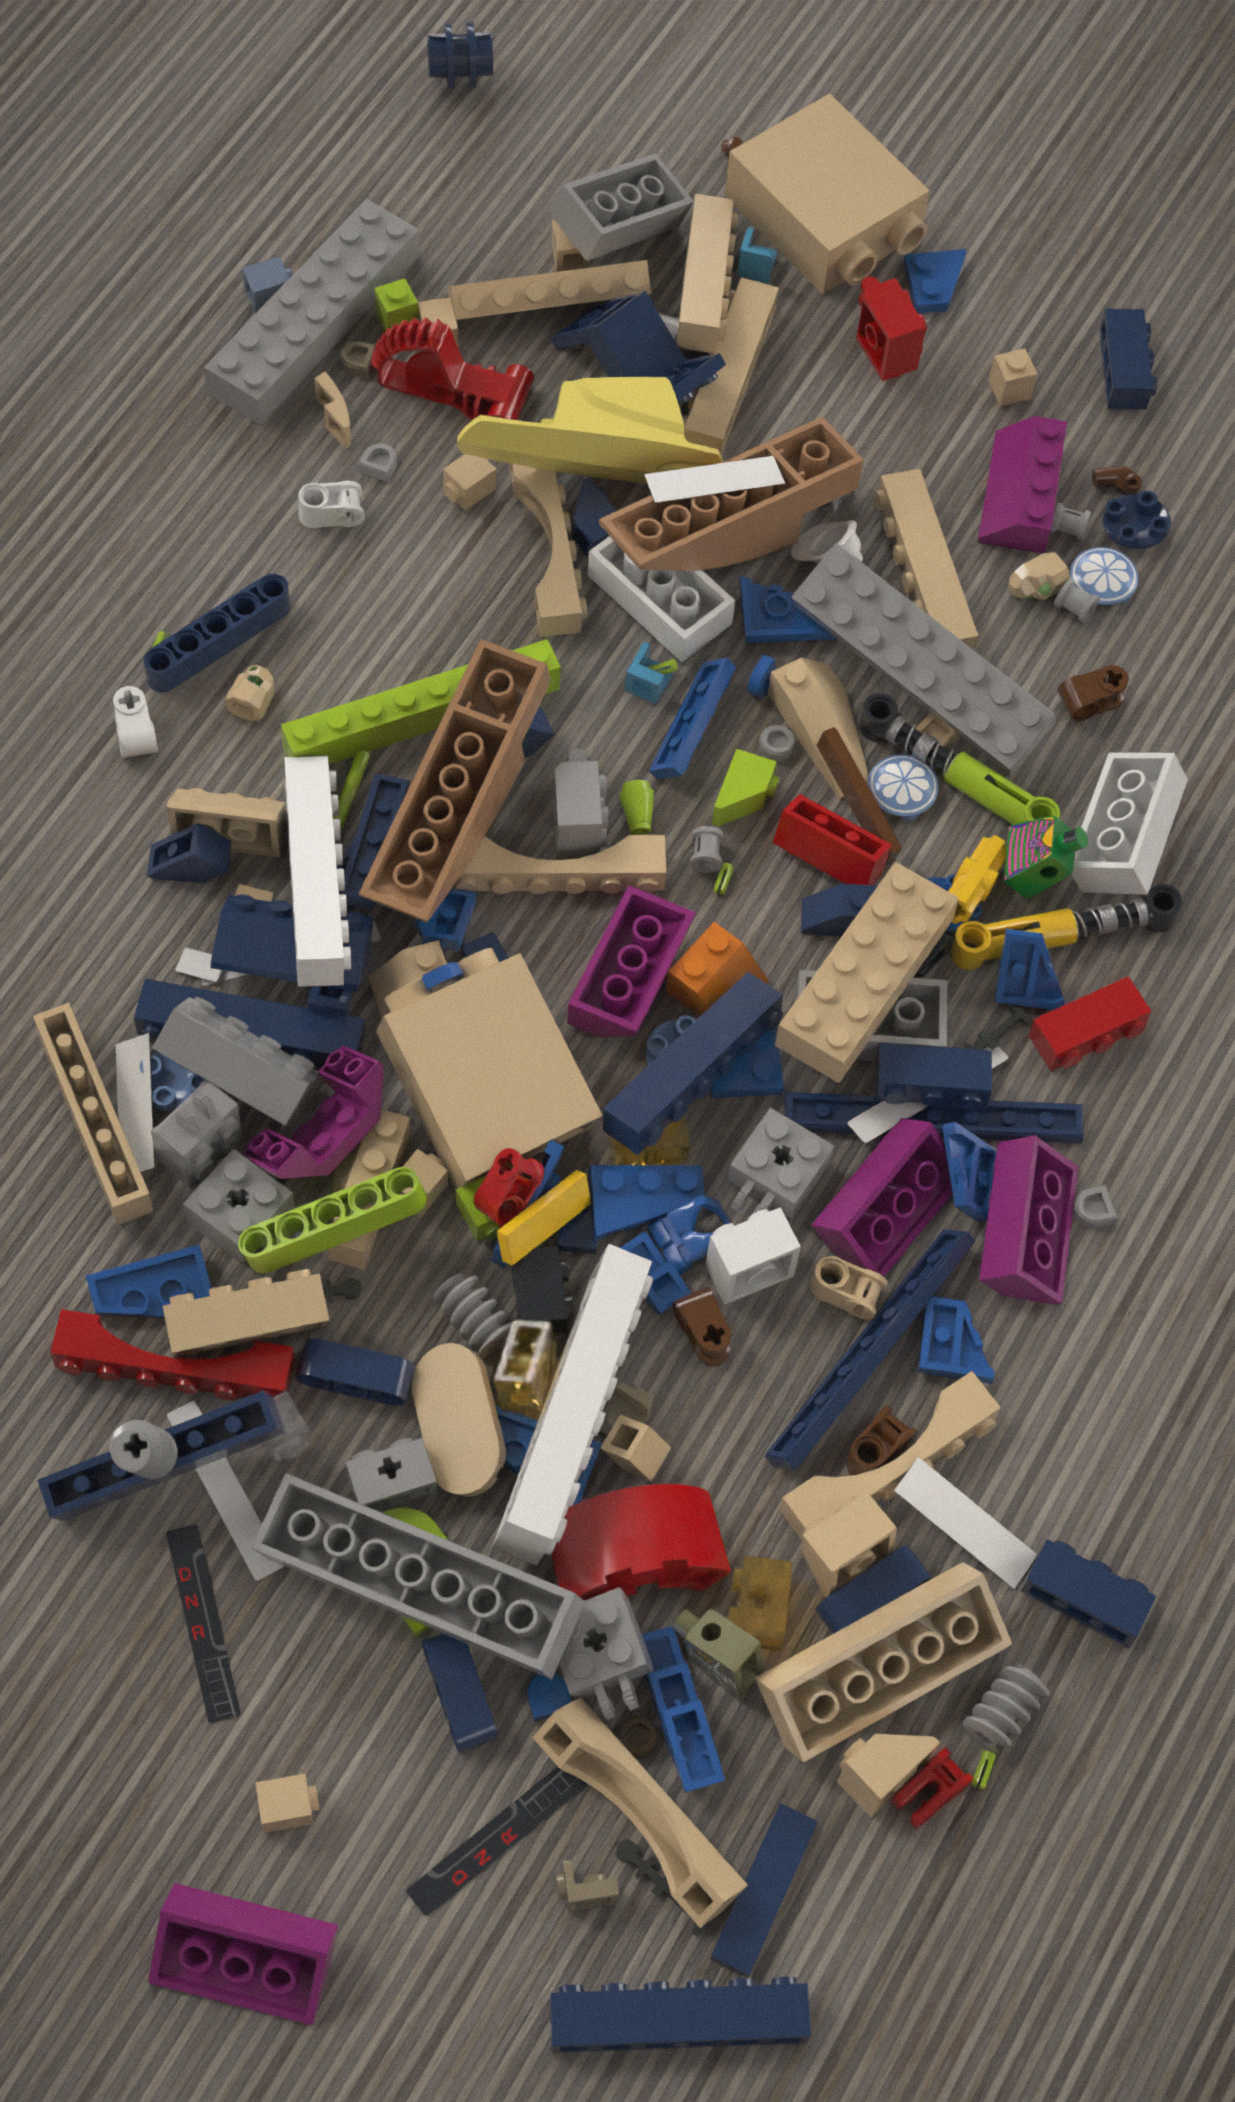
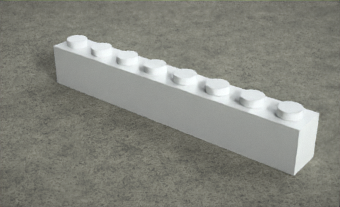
[284,756,351,987]

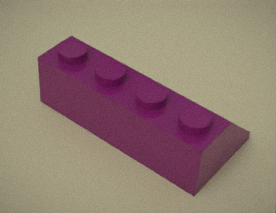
[978,416,1067,554]
[567,885,696,1038]
[812,1118,953,1277]
[979,1135,1079,1305]
[148,1883,338,2025]

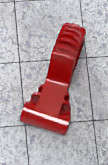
[370,317,535,420]

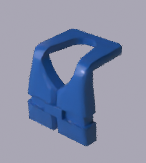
[648,1196,732,1276]

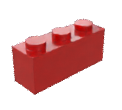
[772,794,892,886]
[1028,976,1152,1071]

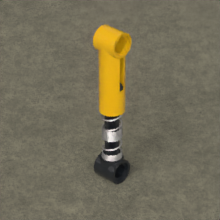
[950,884,1183,970]

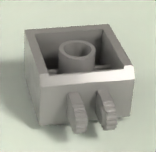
[553,748,609,860]
[151,1080,243,1188]
[727,1107,835,1219]
[183,1149,302,1263]
[559,1587,654,1720]

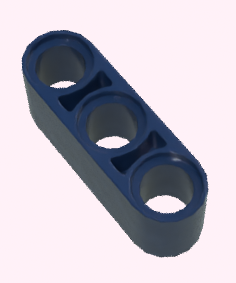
[295,1338,415,1406]
[815,1545,932,1634]
[422,1633,498,1753]

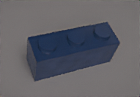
[1099,309,1157,409]
[875,1043,992,1110]
[1021,1539,1156,1648]

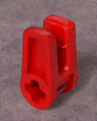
[891,1747,975,1831]

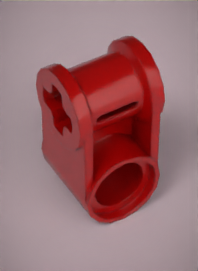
[473,1148,544,1227]

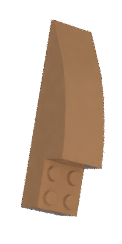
[599,416,864,571]
[359,639,551,923]

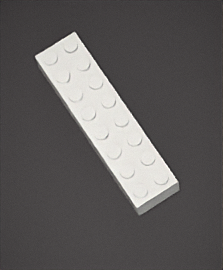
[492,1244,653,1566]

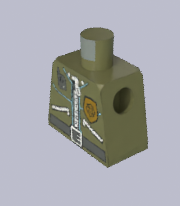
[672,1609,764,1701]

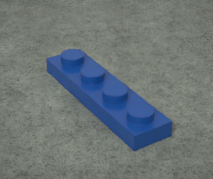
[649,658,736,780]

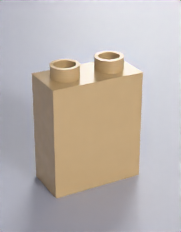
[725,93,930,294]
[376,948,603,1191]

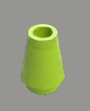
[619,780,654,835]

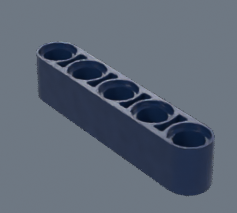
[143,573,290,692]

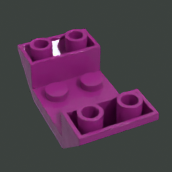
[242,1045,384,1179]

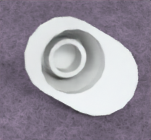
[791,520,863,564]

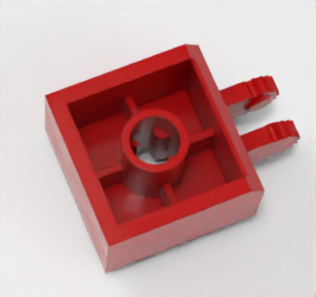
[856,276,927,382]

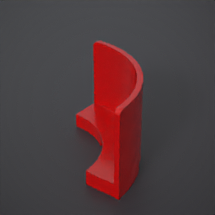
[551,1484,731,1601]

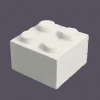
[705,1207,801,1305]

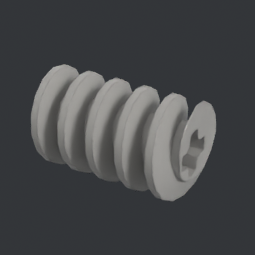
[433,1273,515,1359]
[109,1420,178,1479]
[962,1663,1050,1754]

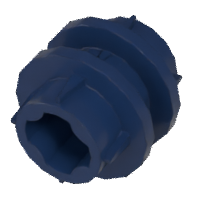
[427,22,493,89]

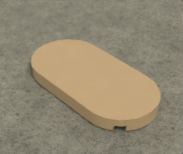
[412,1343,506,1497]

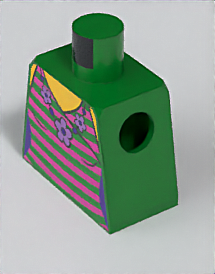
[1004,816,1088,899]

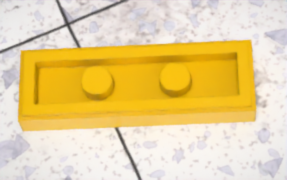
[497,1170,591,1266]

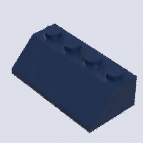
[210,894,374,991]

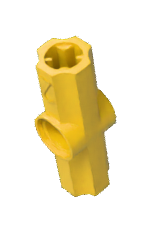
[948,835,1007,924]

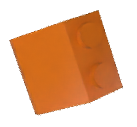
[666,922,769,1017]

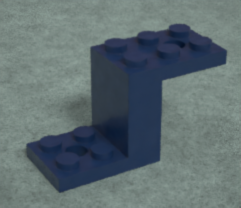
[550,290,726,405]

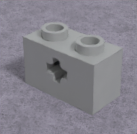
[345,1438,437,1512]

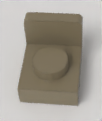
[598,1381,652,1439]
[555,1860,619,1912]

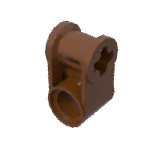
[1057,665,1129,722]
[672,1287,732,1366]
[846,1405,918,1476]

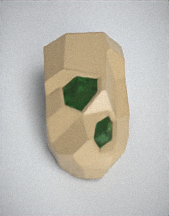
[1008,552,1071,600]
[226,665,274,721]

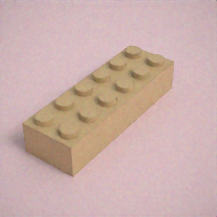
[775,862,959,1083]
[755,1562,1012,1763]

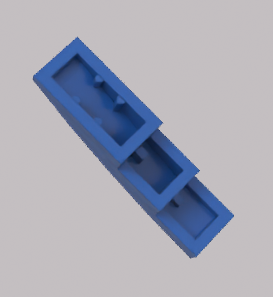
[642,1626,725,1793]

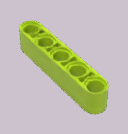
[238,1167,427,1274]

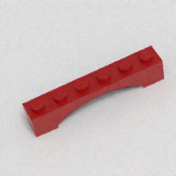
[50,1309,295,1404]

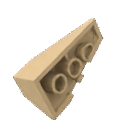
[767,658,869,801]

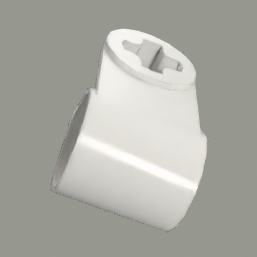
[298,481,365,528]
[113,686,158,758]

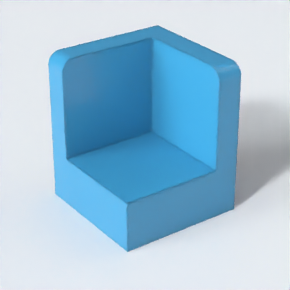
[737,227,778,284]
[625,642,673,704]

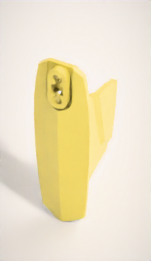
[457,377,723,484]

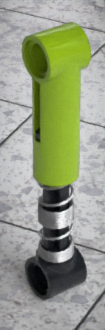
[859,693,1060,825]

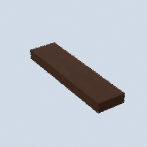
[816,727,902,866]

